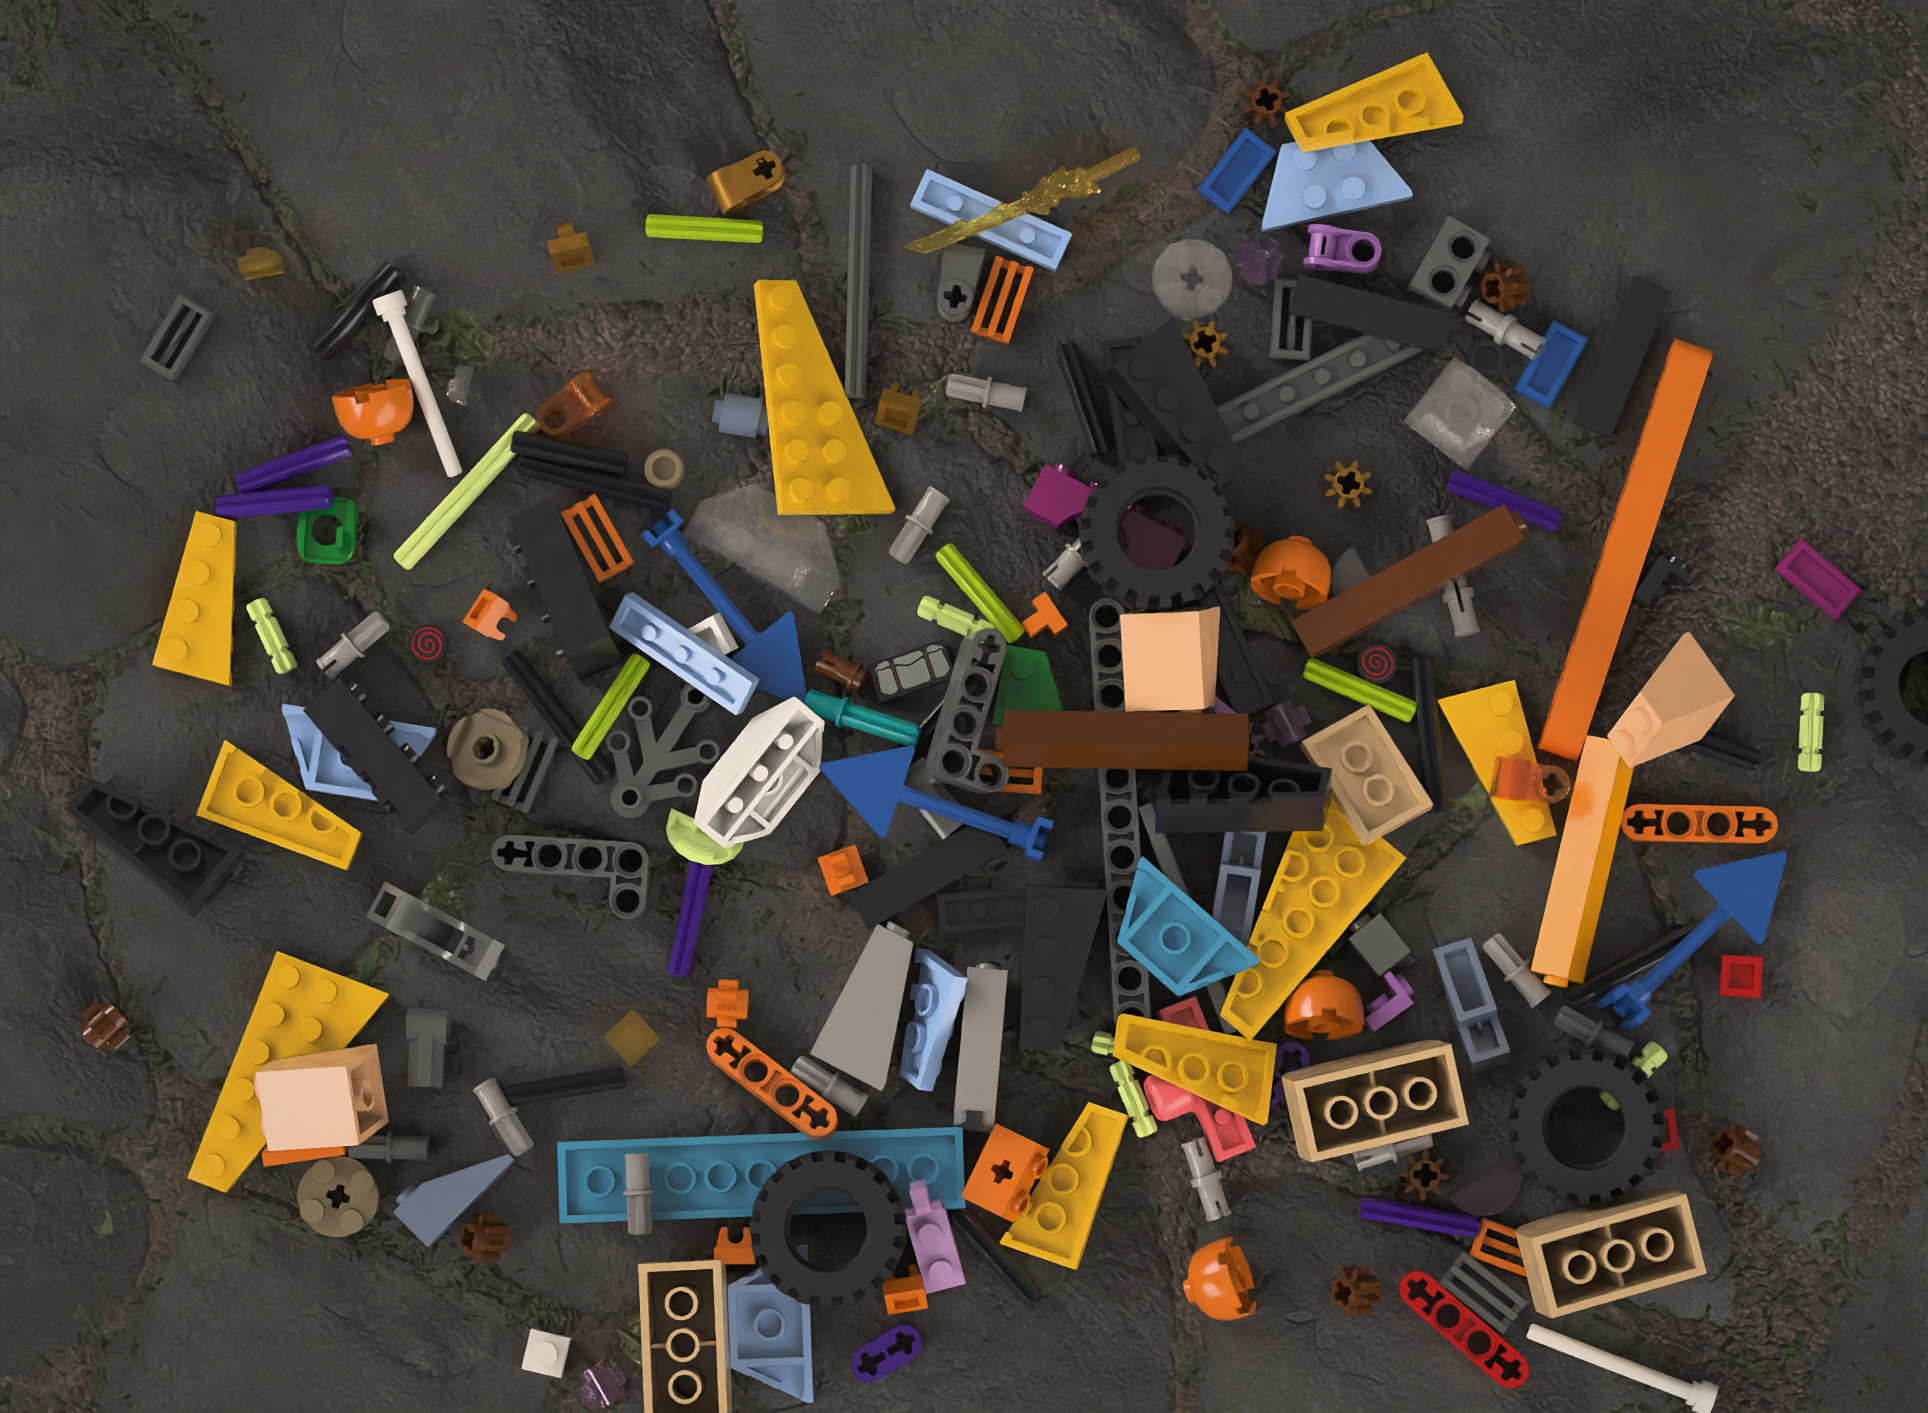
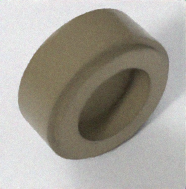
[644,449,685,490]

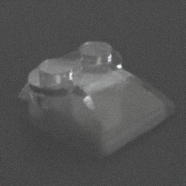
[1403,357,1517,470]

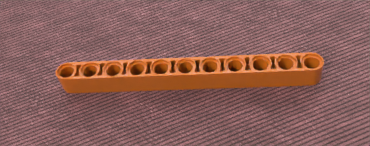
[1538,338,1713,761]

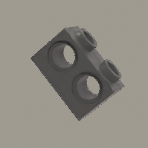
[1407,216,1492,313]

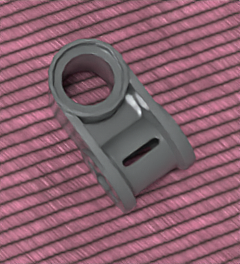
[937,241,986,323]

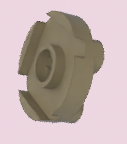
[447,708,529,790]
[297,1156,380,1237]

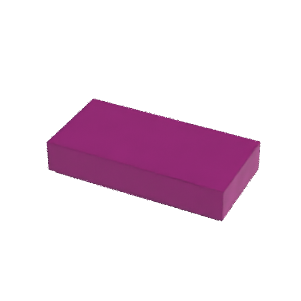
[1773,538,1862,622]

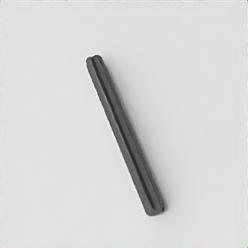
[845,163,872,399]

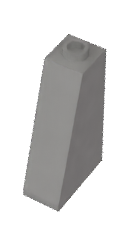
[810,922,914,1092]
[953,963,1008,1133]

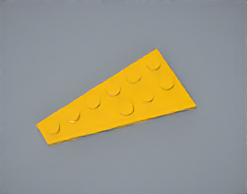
[1220,797,1406,1041]
[187,951,391,1192]

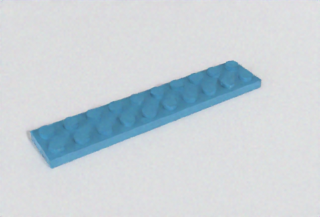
[557,1127,965,1224]

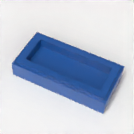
[1197,128,1277,216]
[1513,320,1588,410]

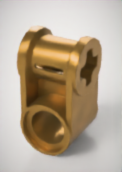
[706,150,786,216]

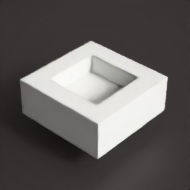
[688,612,739,655]
[521,1328,571,1378]

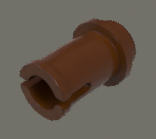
[815,649,869,692]

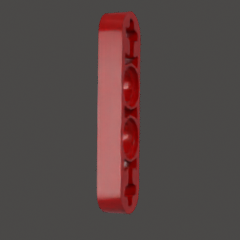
[1398,1271,1529,1388]

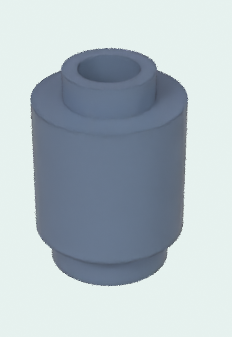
[712,393,768,438]

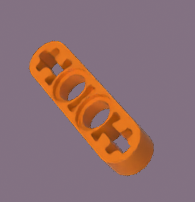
[1619,804,1778,844]
[706,1028,838,1141]

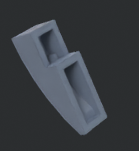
[1211,832,1267,947]
[1433,937,1511,1074]

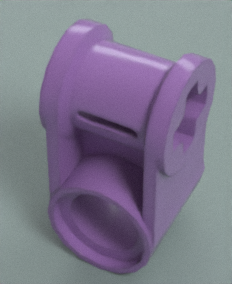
[1303,224,1381,274]

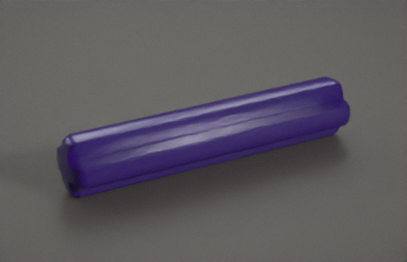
[236,435,352,493]
[1447,470,1563,531]
[216,485,333,519]
[668,861,712,978]
[1360,1197,1480,1238]

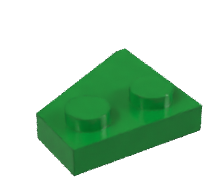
[992,645,1063,726]

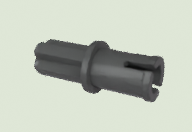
[383,285,437,365]
[1554,1005,1634,1057]
[348,1131,430,1163]

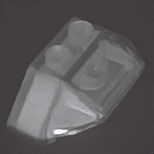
[682,484,840,614]

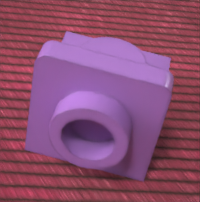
[1364,970,1414,1032]

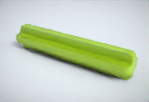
[645,214,763,243]
[936,543,1025,644]
[572,653,650,760]
[1302,658,1417,722]

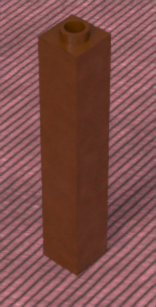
[1291,504,1528,659]
[995,710,1249,771]

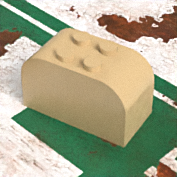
[1281,1040,1469,1162]
[1515,1188,1707,1318]
[638,1259,732,1413]

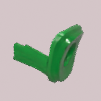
[296,497,358,565]

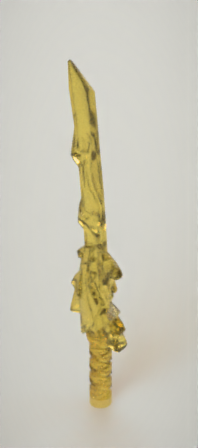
[903,146,1140,254]

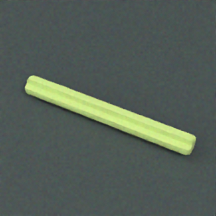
[393,413,540,570]

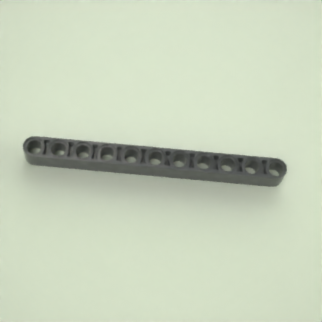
[1088,598,1151,1028]

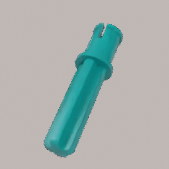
[804,688,921,747]

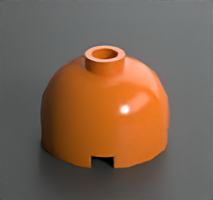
[332,378,414,446]
[1250,536,1332,609]
[1284,970,1365,1040]
[1183,1236,1256,1321]

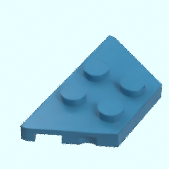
[1117,856,1260,997]

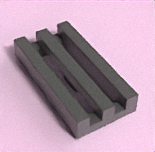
[1269,278,1312,362]
[139,293,216,383]
[491,724,560,814]
[1438,1251,1528,1334]

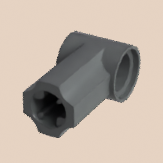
[904,756,964,840]
[406,1007,451,1088]

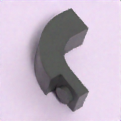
[366,881,505,981]

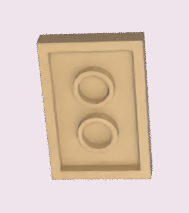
[1300,704,1434,847]

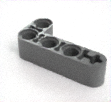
[926,628,1009,794]
[491,835,651,921]

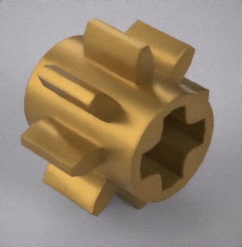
[1181,320,1228,370]
[1323,461,1372,510]

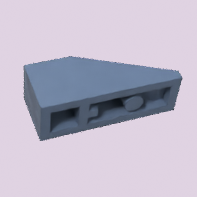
[393,1154,518,1247]

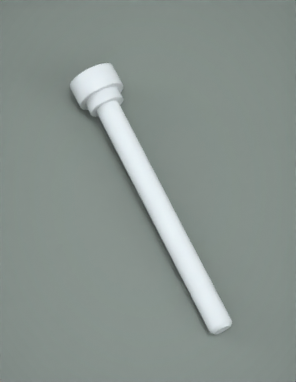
[372,290,463,477]
[1527,1323,1719,1413]

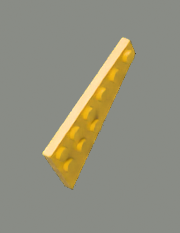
[754,280,896,515]

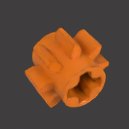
[706,979,749,1028]

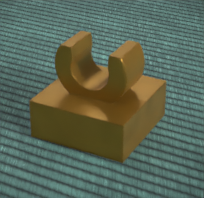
[547,222,595,274]
[875,383,922,436]

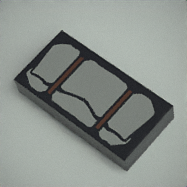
[867,639,953,704]

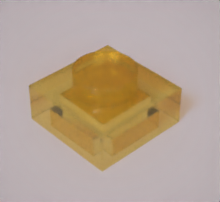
[237,247,285,280]
[603,1009,661,1067]

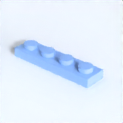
[910,169,1072,272]
[609,592,760,715]

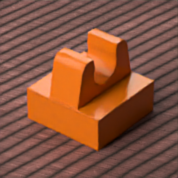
[462,589,517,641]
[1022,592,1068,638]
[818,845,869,897]
[714,1227,757,1265]
[882,1264,928,1315]

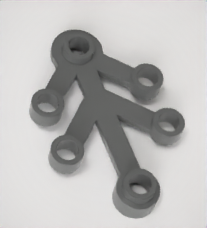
[606,683,720,818]

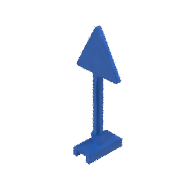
[639,509,807,704]
[820,746,1054,864]
[1596,851,1787,1032]

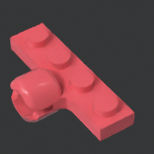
[1144,996,1256,1163]

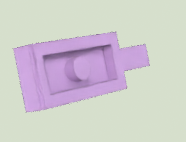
[905,1179,966,1294]

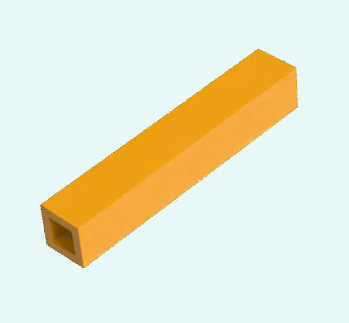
[1531,735,1634,988]

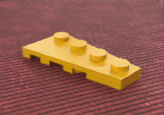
[1284,52,1464,152]
[152,511,237,687]
[1437,680,1557,846]
[196,740,363,871]
[1113,1013,1277,1126]
[999,1102,1129,1270]

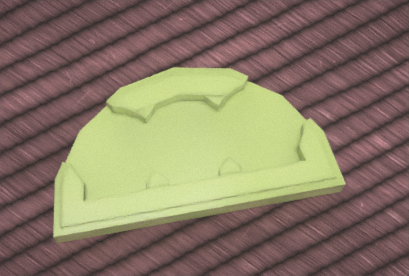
[666,808,744,865]

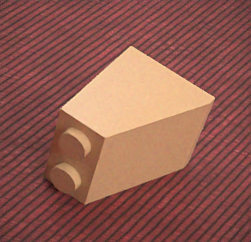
[1120,606,1220,713]
[1607,632,1735,768]
[254,1044,389,1151]

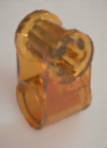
[537,369,614,440]
[1489,756,1570,804]

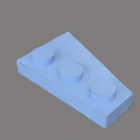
[900,948,968,1091]

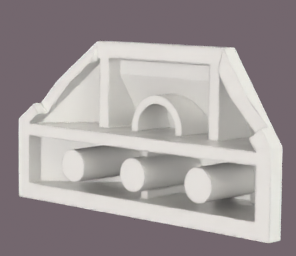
[693,697,825,848]

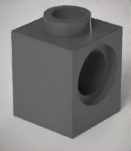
[1346,913,1411,978]

